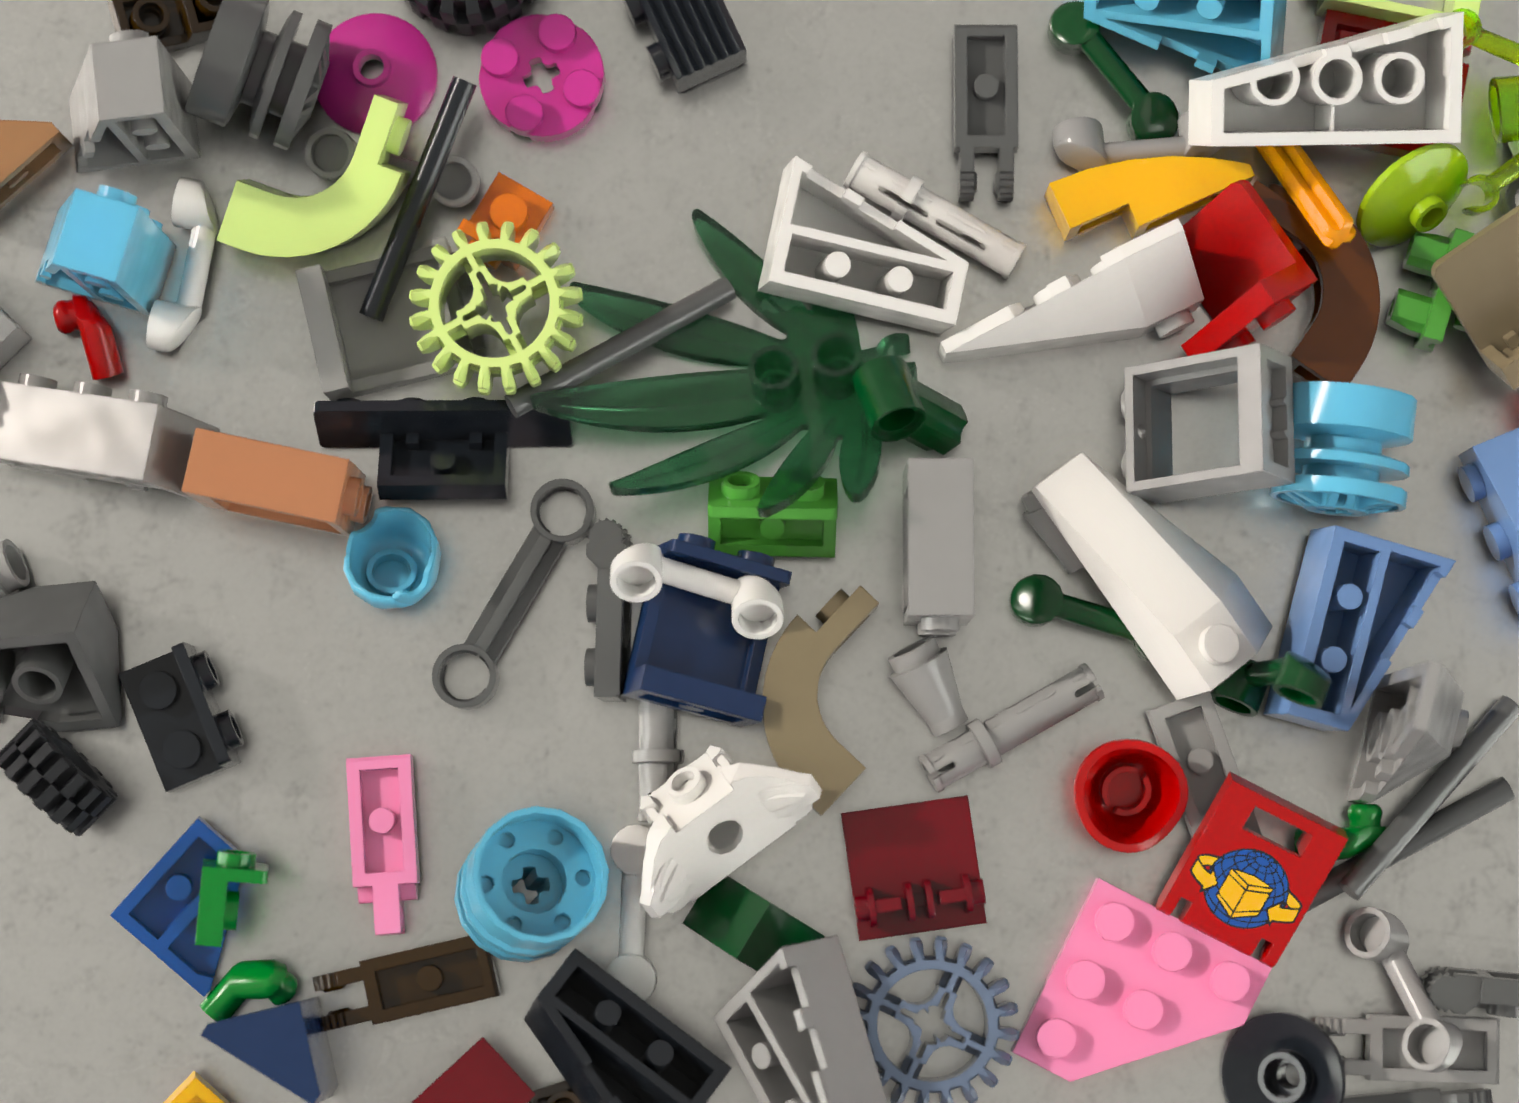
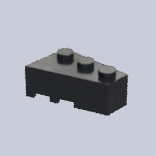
[524,948,732,1103]

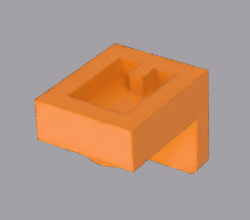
[457,172,554,272]

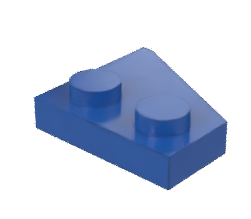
[110,816,240,997]

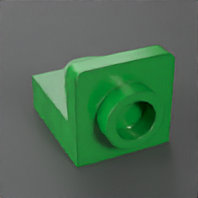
[195,849,269,947]

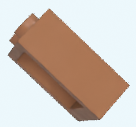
[181,428,372,536]

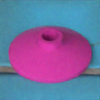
[317,13,438,135]

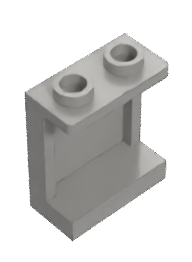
[295,236,486,401]

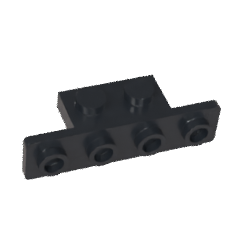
[313,397,573,500]

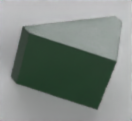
[682,876,825,972]

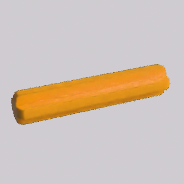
[1255,145,1356,249]

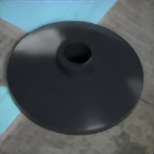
[1222,1012,1346,1103]

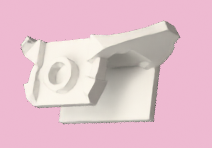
[639,745,822,918]

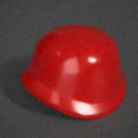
[1074,739,1189,853]

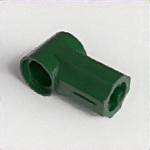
[852,355,968,455]

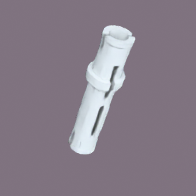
[843,151,1027,280]

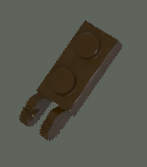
[312,936,502,1031]

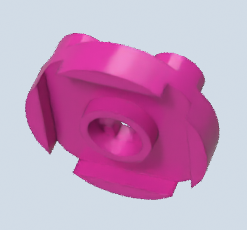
[479,13,605,143]

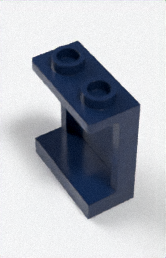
[621,533,792,727]

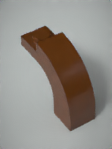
[1253,180,1380,383]

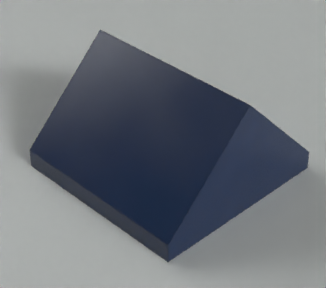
[200,996,339,1103]

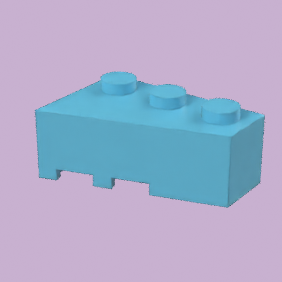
[1084,0,1287,74]
[35,185,176,315]

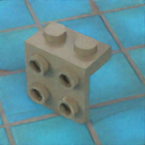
[1431,205,1519,389]

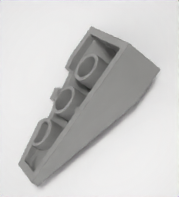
[1347,661,1469,804]

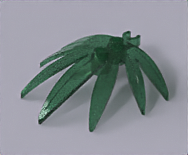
[530,209,918,518]

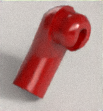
[53,294,123,380]

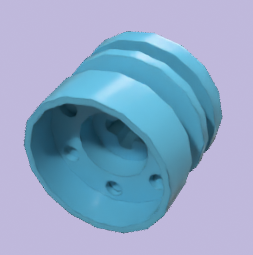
[1269,381,1417,517]
[454,806,609,963]

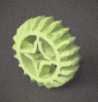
[409,221,584,396]

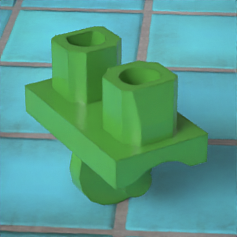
[1385,228,1474,353]

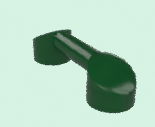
[1048,1,1179,141]
[1009,574,1151,663]
[1210,651,1332,717]

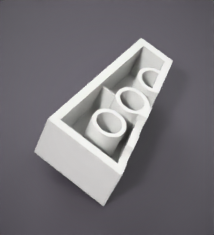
[1188,12,1464,147]

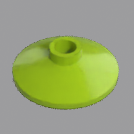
[1356,143,1468,247]

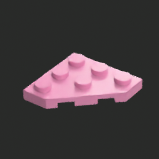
[1010,878,1272,1082]

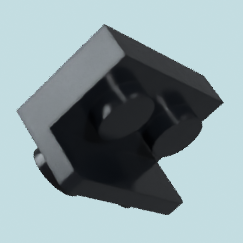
[118,642,244,793]

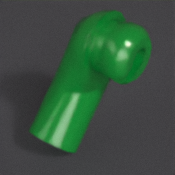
[1294,804,1386,860]
[200,959,298,1021]

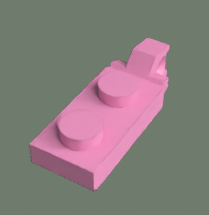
[346,754,420,936]

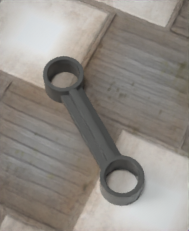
[432,479,596,710]

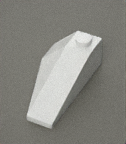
[938,218,1204,363]
[1031,452,1273,700]

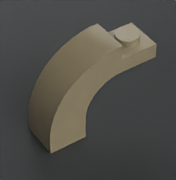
[763,585,879,816]

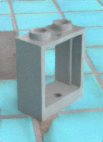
[1121,343,1295,504]
[903,458,975,637]

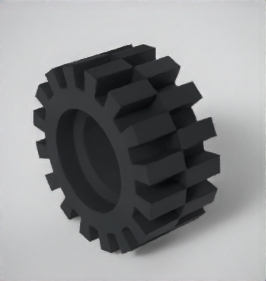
[0,718,118,837]

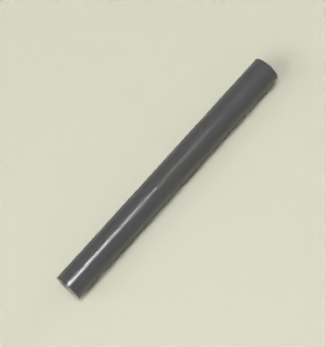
[504,276,736,418]
[1339,695,1519,900]
[1307,777,1515,912]

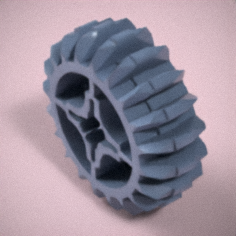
[852,936,1019,1103]

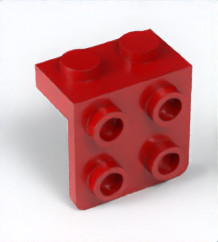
[1181,180,1318,356]

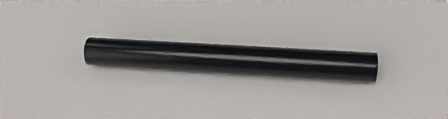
[359,76,477,322]

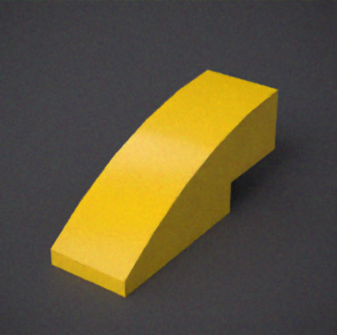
[1044,156,1255,241]

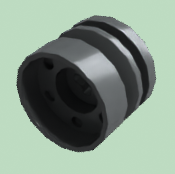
[185,0,333,151]

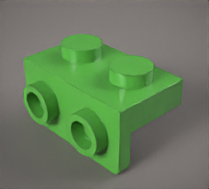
[708,471,838,558]

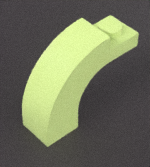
[216,95,412,257]

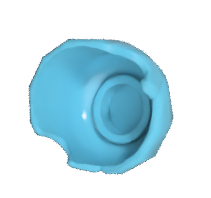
[343,506,442,609]

